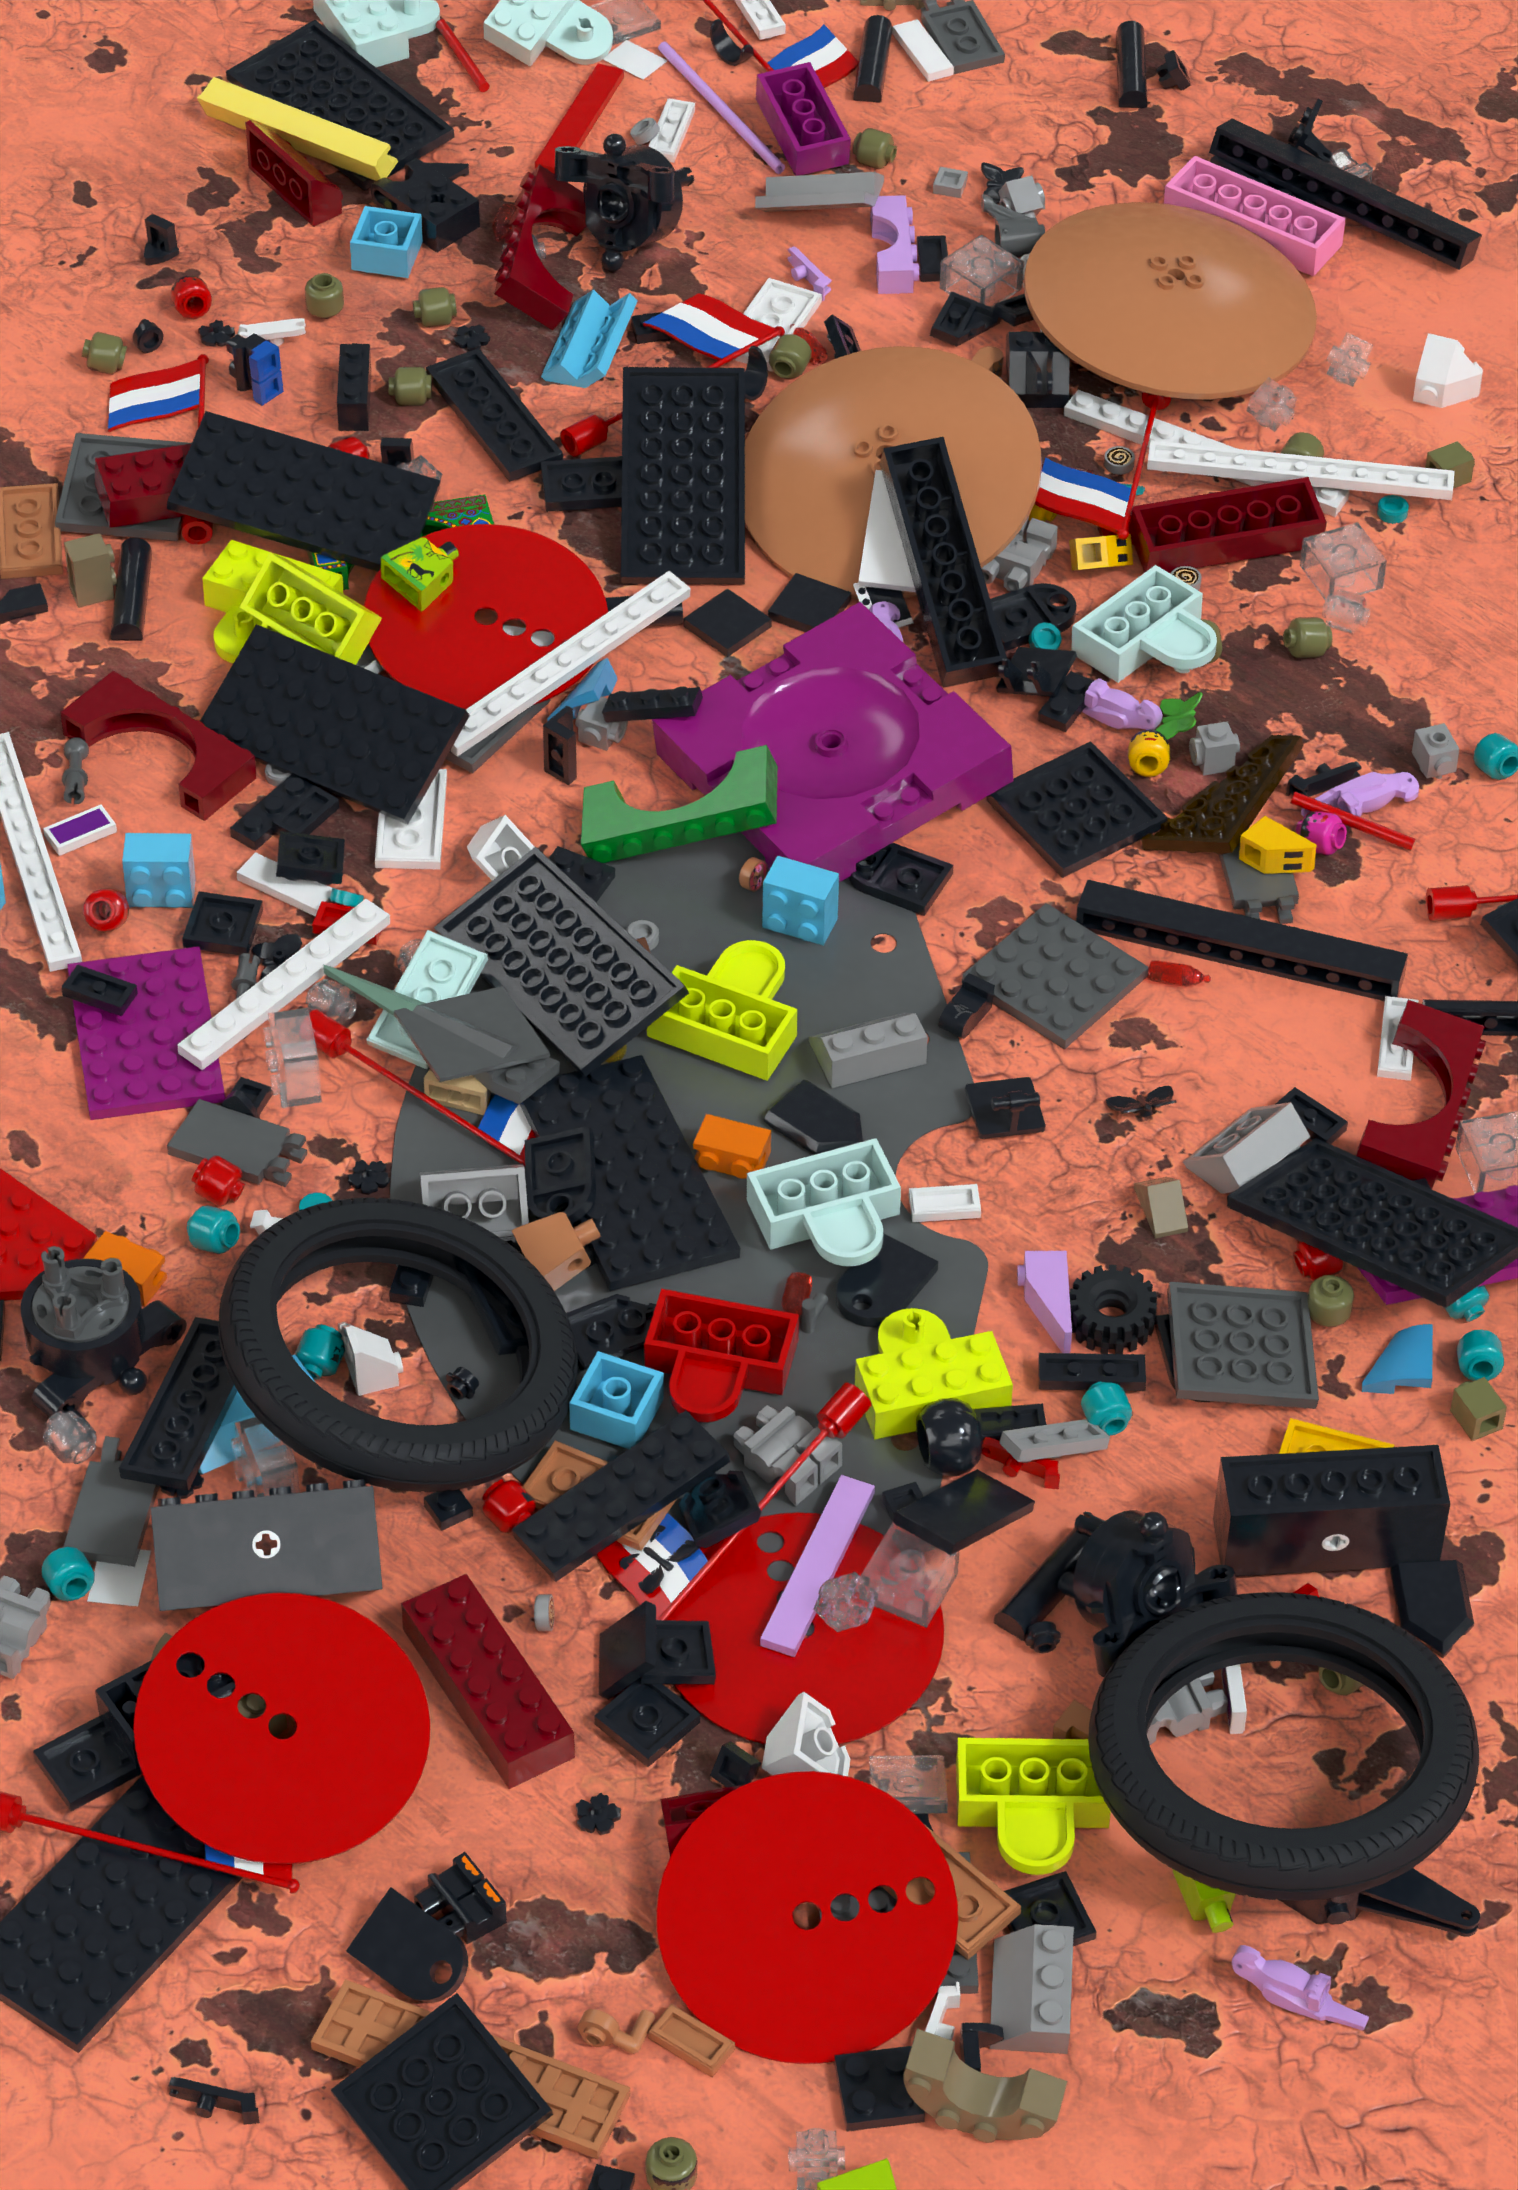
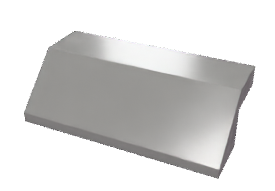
[755,172,884,212]

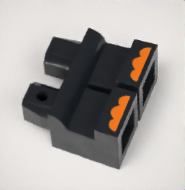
[414,1852,507,1944]

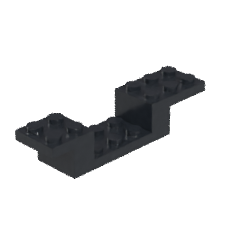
[33,1653,235,1812]

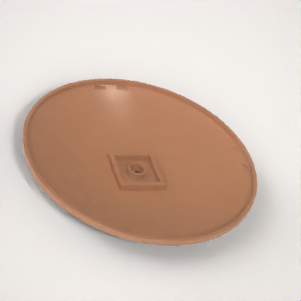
[1024,202,1317,399]
[745,346,1042,600]

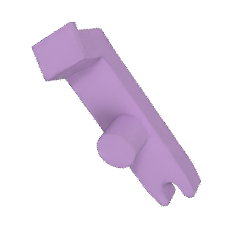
[787,246,832,301]

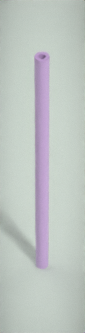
[658,42,785,174]

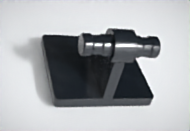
[965,1077,1046,1139]

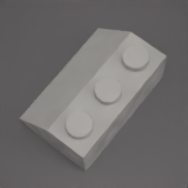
[809,1012,928,1088]
[1183,1102,1310,1194]
[419,1164,529,1237]
[989,1924,1074,2054]

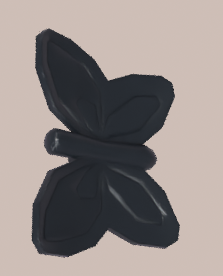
[981,162,1024,204]
[252,934,302,980]
[1106,1086,1177,1117]
[620,1525,699,1594]

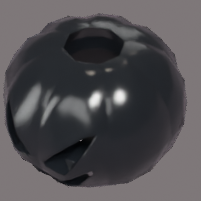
[916,1398,983,1476]

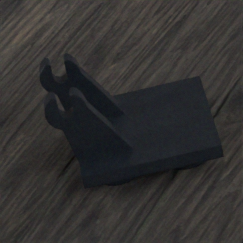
[1288,99,1333,163]
[996,647,1077,697]

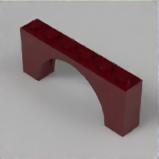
[494,165,587,330]
[60,671,257,821]
[1356,1000,1486,1189]

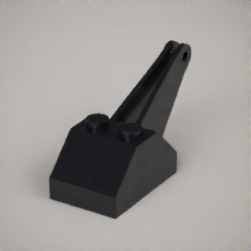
[1005,331,1070,408]
[1279,1868,1480,1937]

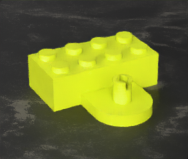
[202,540,344,663]
[239,552,382,665]
[647,940,797,1081]
[855,1308,1013,1440]
[956,1738,1111,1875]

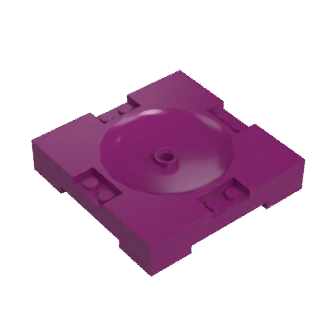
[652,602,1014,883]

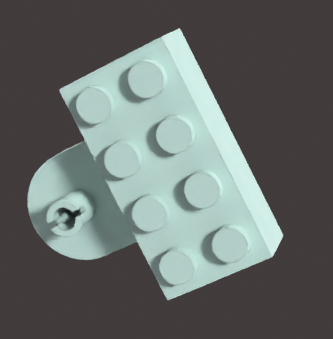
[313,0,440,67]
[484,0,613,67]
[1071,565,1217,683]
[746,1138,901,1266]

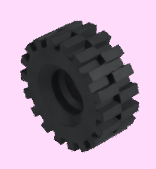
[1070,1265,1157,1354]

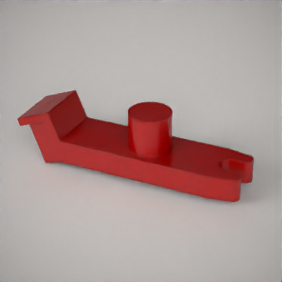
[982,1437,1060,1489]

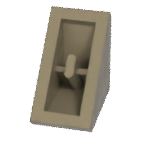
[1134,1177,1188,1239]

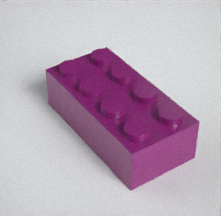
[756,62,851,176]

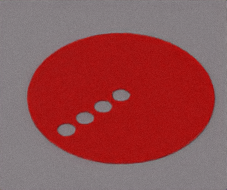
[364,524,608,710]
[667,1512,944,1745]
[134,1593,430,1864]
[656,1771,958,2064]

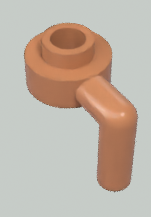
[577,2009,655,2054]

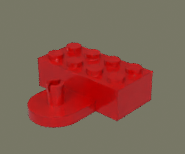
[644,1288,799,1422]

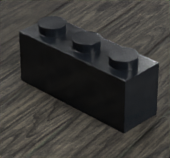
[337,343,372,431]

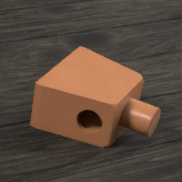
[511,1212,601,1291]

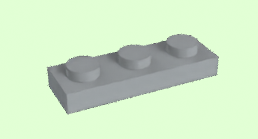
[1000,1419,1110,1463]

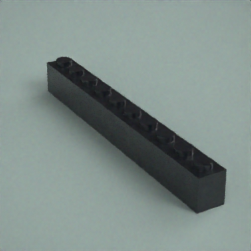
[1209,118,1482,270]
[1076,879,1408,1001]

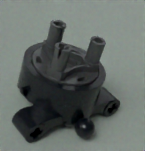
[21,1246,187,1425]

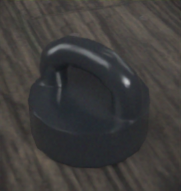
[132,319,164,353]

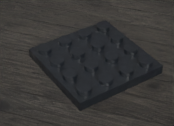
[987,741,1168,878]
[331,1993,553,2190]

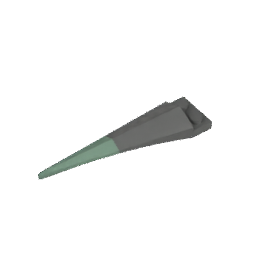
[323,964,560,1104]

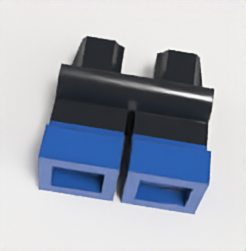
[226,333,284,406]

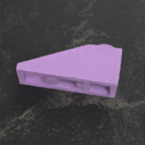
[1017,1251,1072,1353]

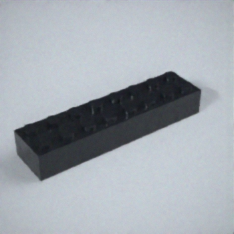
[880,437,1007,688]

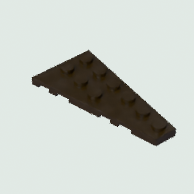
[1141,735,1304,854]

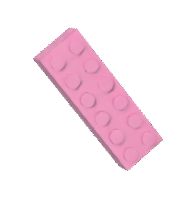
[1164,156,1345,277]

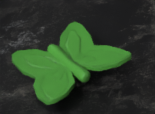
[1155,692,1203,740]

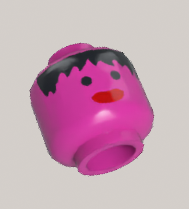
[1296,811,1347,855]

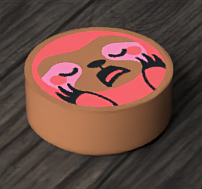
[739,857,768,892]

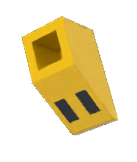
[1069,534,1133,571]
[1239,816,1317,874]

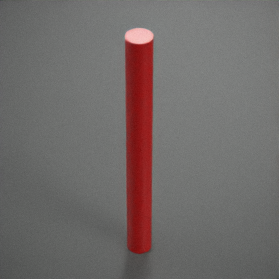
[436,19,490,92]
[1290,792,1415,851]

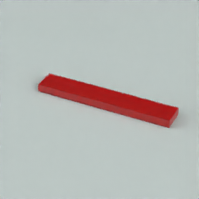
[535,63,624,173]

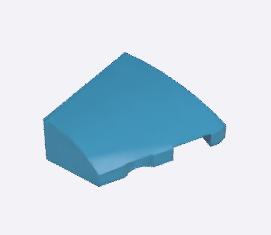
[547,658,618,721]
[1362,1324,1433,1394]

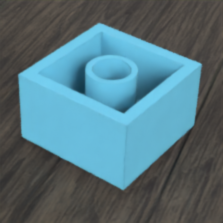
[350,206,423,278]
[122,833,196,908]
[762,856,839,946]
[569,1351,664,1449]

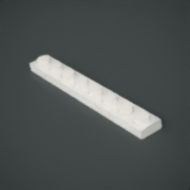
[178,899,390,1070]

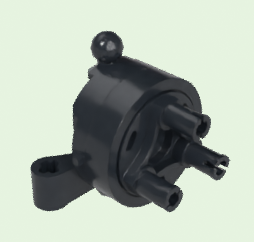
[554,134,694,272]
[1058,1510,1238,1677]

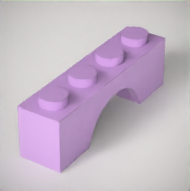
[870,195,919,294]

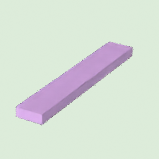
[760,1475,875,1657]

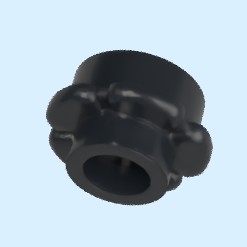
[446,1367,479,1400]
[1025,1621,1061,1653]

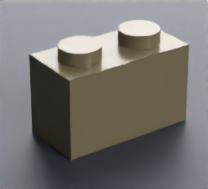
[64,533,117,608]

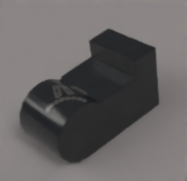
[938,973,995,1039]

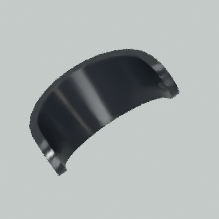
[710,19,754,66]
[745,346,768,400]

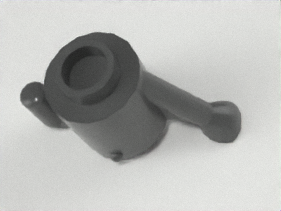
[981,194,1045,271]

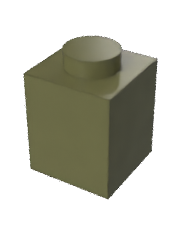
[1425,441,1475,489]
[1450,1377,1507,1441]

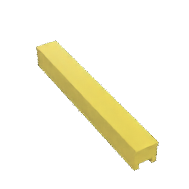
[197,77,398,181]

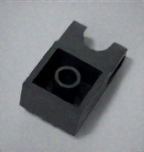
[370,158,480,253]

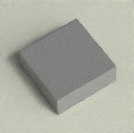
[933,167,968,198]

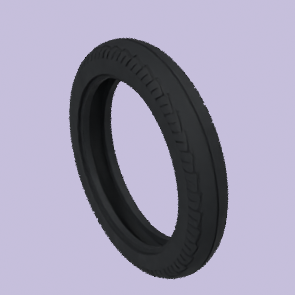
[219,1197,578,1492]
[1088,1592,1479,1901]

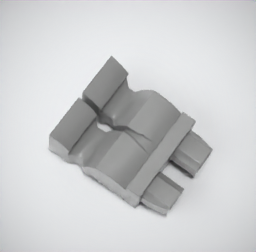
[981,517,1058,592]
[733,1405,842,1506]
[0,1575,51,1679]
[1147,1672,1228,1745]

